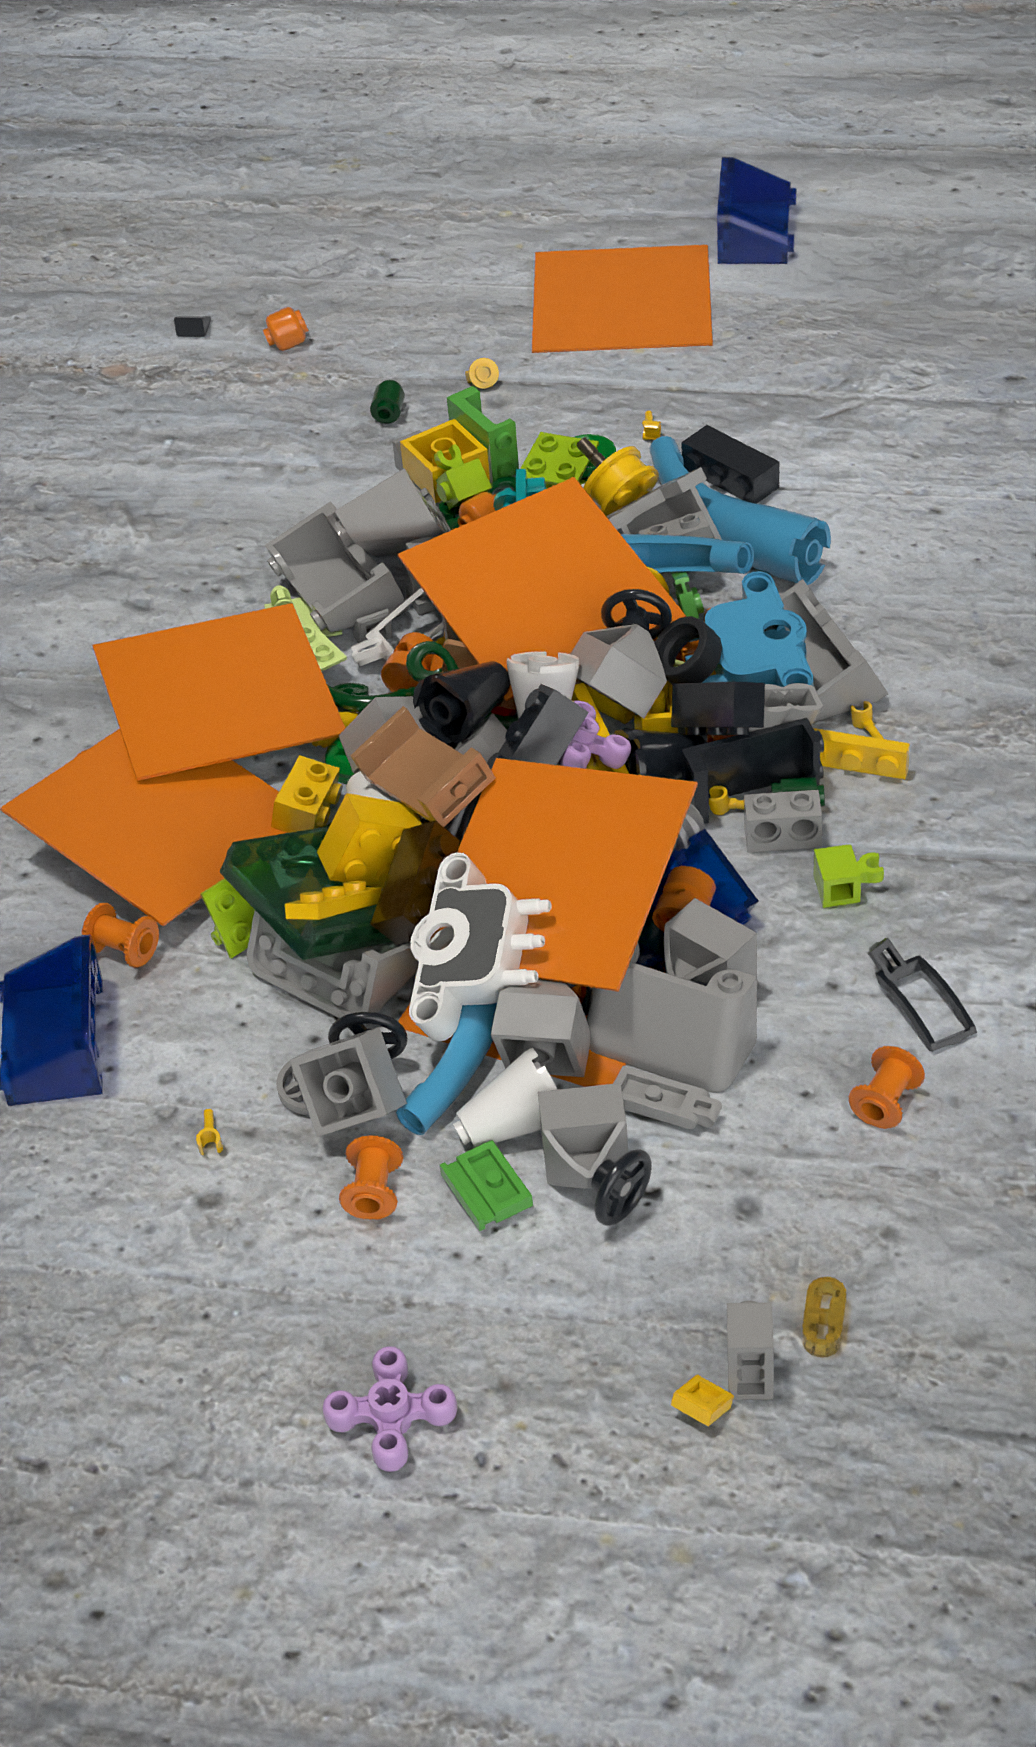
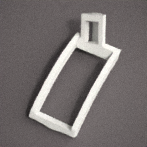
[351,588,444,666]

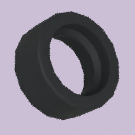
[654,616,722,684]

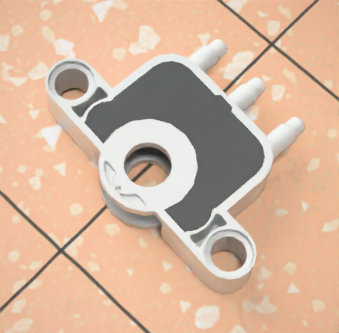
[409,852,552,1042]

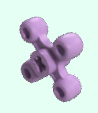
[558,701,631,769]
[322,1346,457,1472]

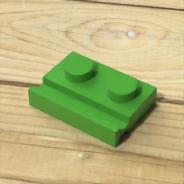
[670,571,705,619]
[439,1140,533,1231]

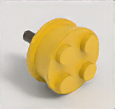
[577,437,659,516]

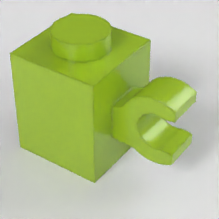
[434,444,492,510]
[813,844,884,908]

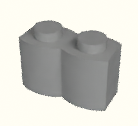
[749,683,823,732]

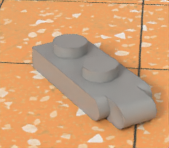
[613,1066,722,1129]

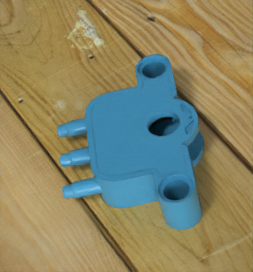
[685,571,813,687]

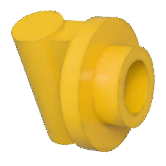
[465,358,499,389]

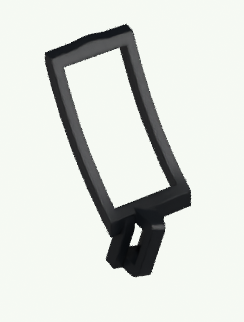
[867,938,977,1051]

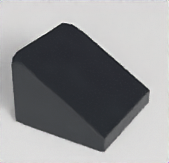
[174,316,211,337]

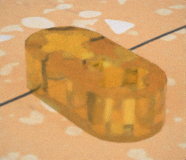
[802,1277,847,1358]

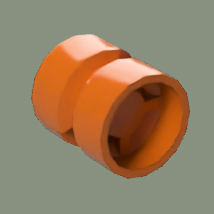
[381,632,433,692]
[652,866,716,932]

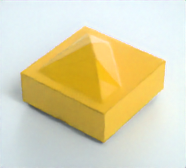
[671,1375,734,1426]

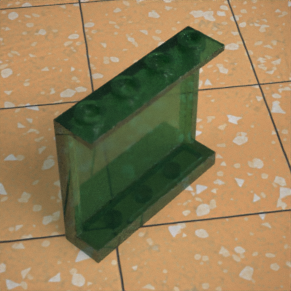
[219,826,392,960]

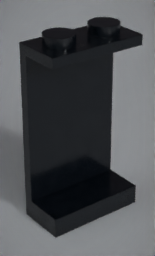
[682,718,824,824]

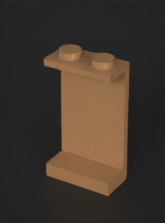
[350,706,496,827]

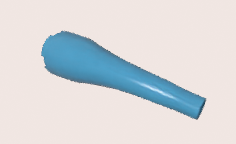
[650,436,831,585]
[621,534,754,574]
[396,1003,497,1135]

